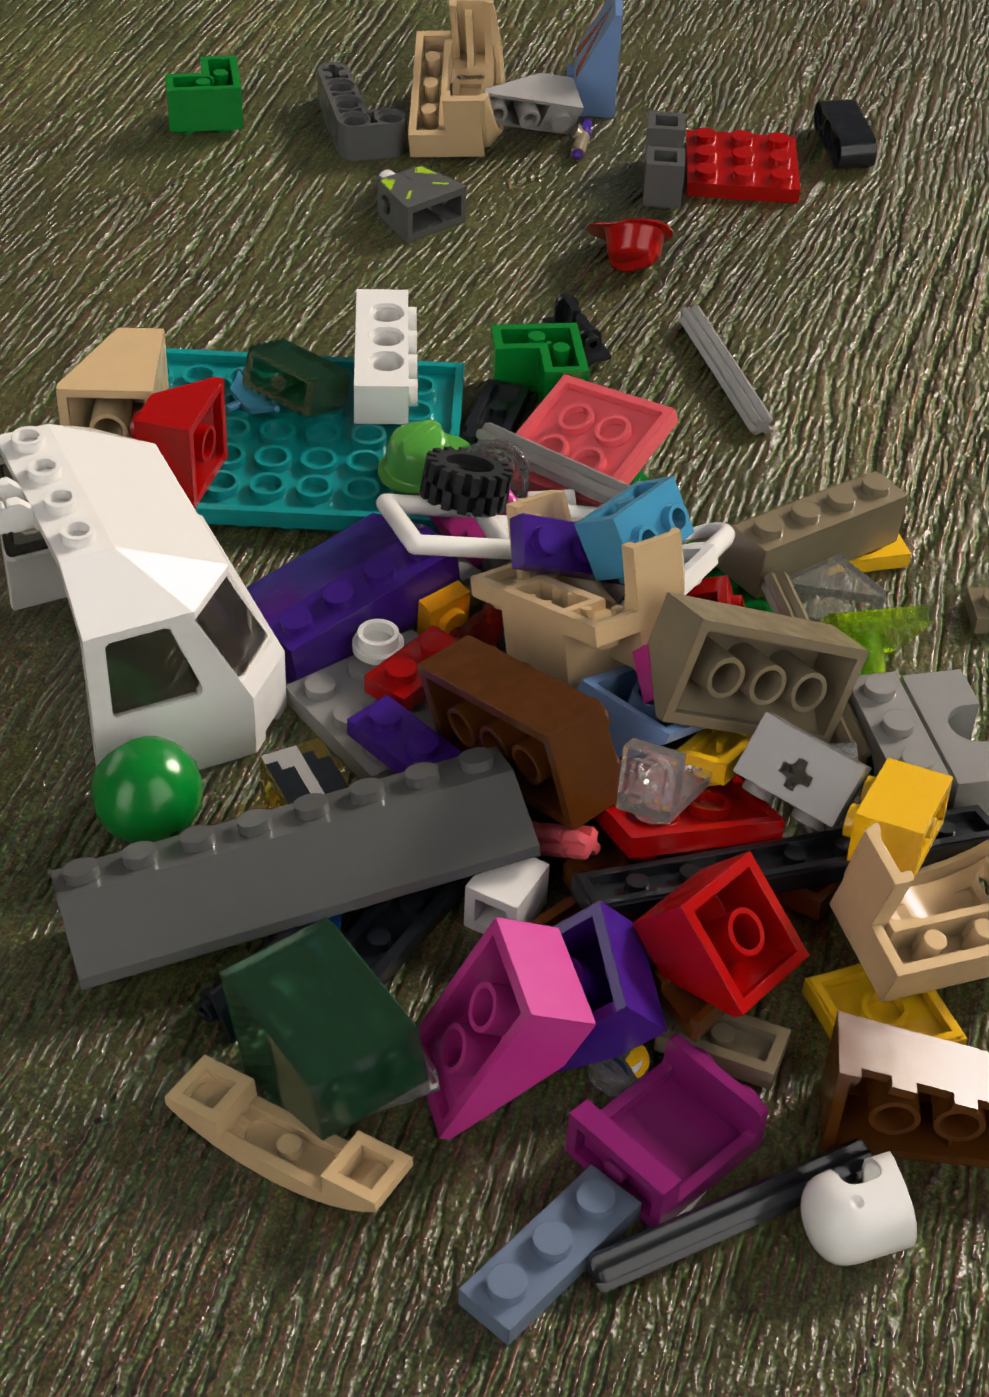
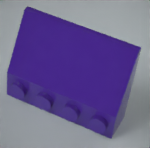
[214,512,461,684]

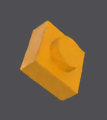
[417,580,471,637]

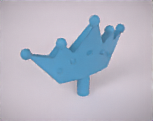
[225,367,280,415]

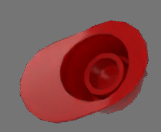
[586,218,673,272]

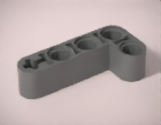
[317,62,407,161]

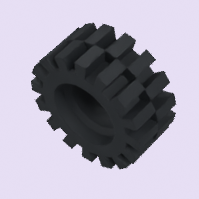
[419,446,514,517]

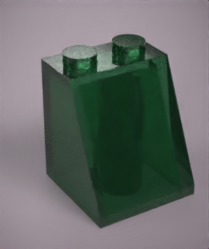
[219,917,429,1141]

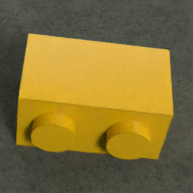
[842,758,953,879]

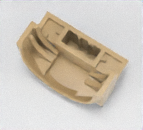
[470,490,685,690]

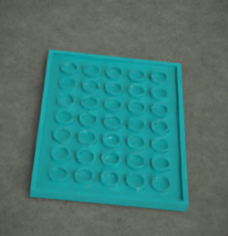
[166,348,465,536]

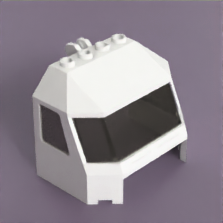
[0,424,287,770]

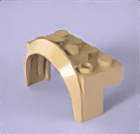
[408,0,505,157]
[829,823,989,1002]

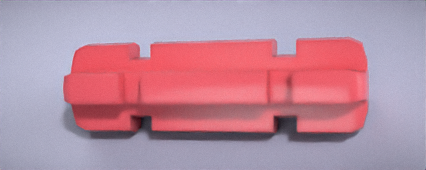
[532,822,601,860]

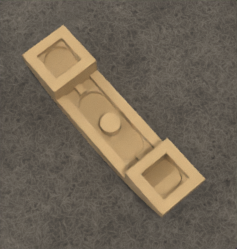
[164,1054,413,1212]

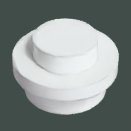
[352,619,404,666]

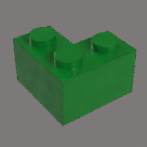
[165,55,243,135]
[489,323,589,404]

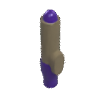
[570,119,592,161]

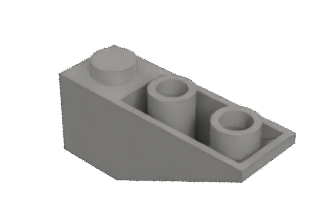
[483,73,584,135]

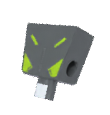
[376,166,467,243]

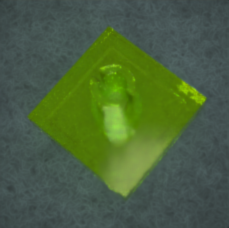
[820,605,931,675]

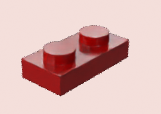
[364,625,458,711]

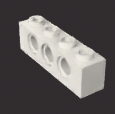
[354,289,418,424]

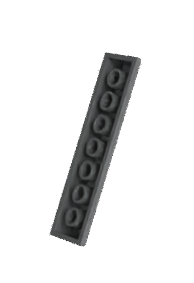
[50,746,541,990]

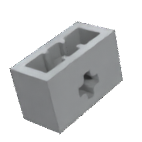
[733,712,872,831]

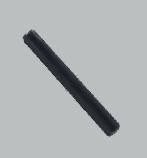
[586,1138,874,1292]

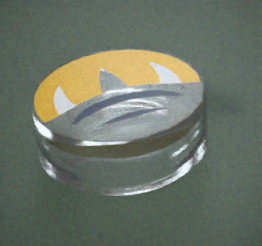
[587,1044,651,1097]

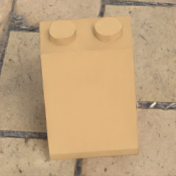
[56,328,169,438]

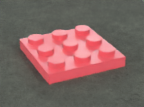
[497,374,679,507]

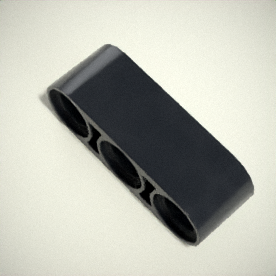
[814,100,877,168]

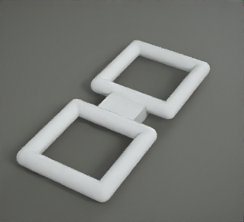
[376,493,598,560]

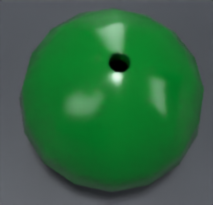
[90,736,203,844]

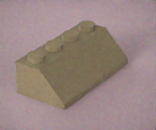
[693,471,909,599]
[647,592,870,744]

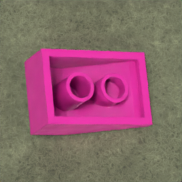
[409,917,596,1140]

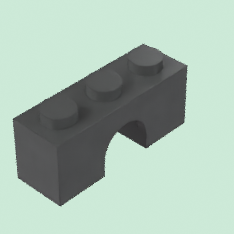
[642,111,686,210]

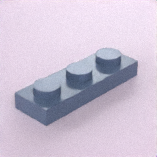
[458,1164,642,1346]

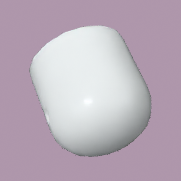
[801,1151,917,1266]

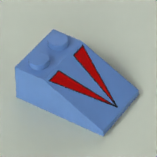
[566,0,623,118]

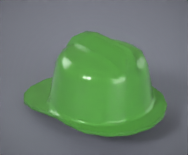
[378,419,474,494]

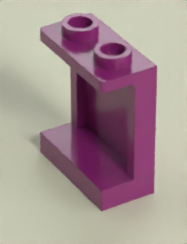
[565,1033,769,1227]

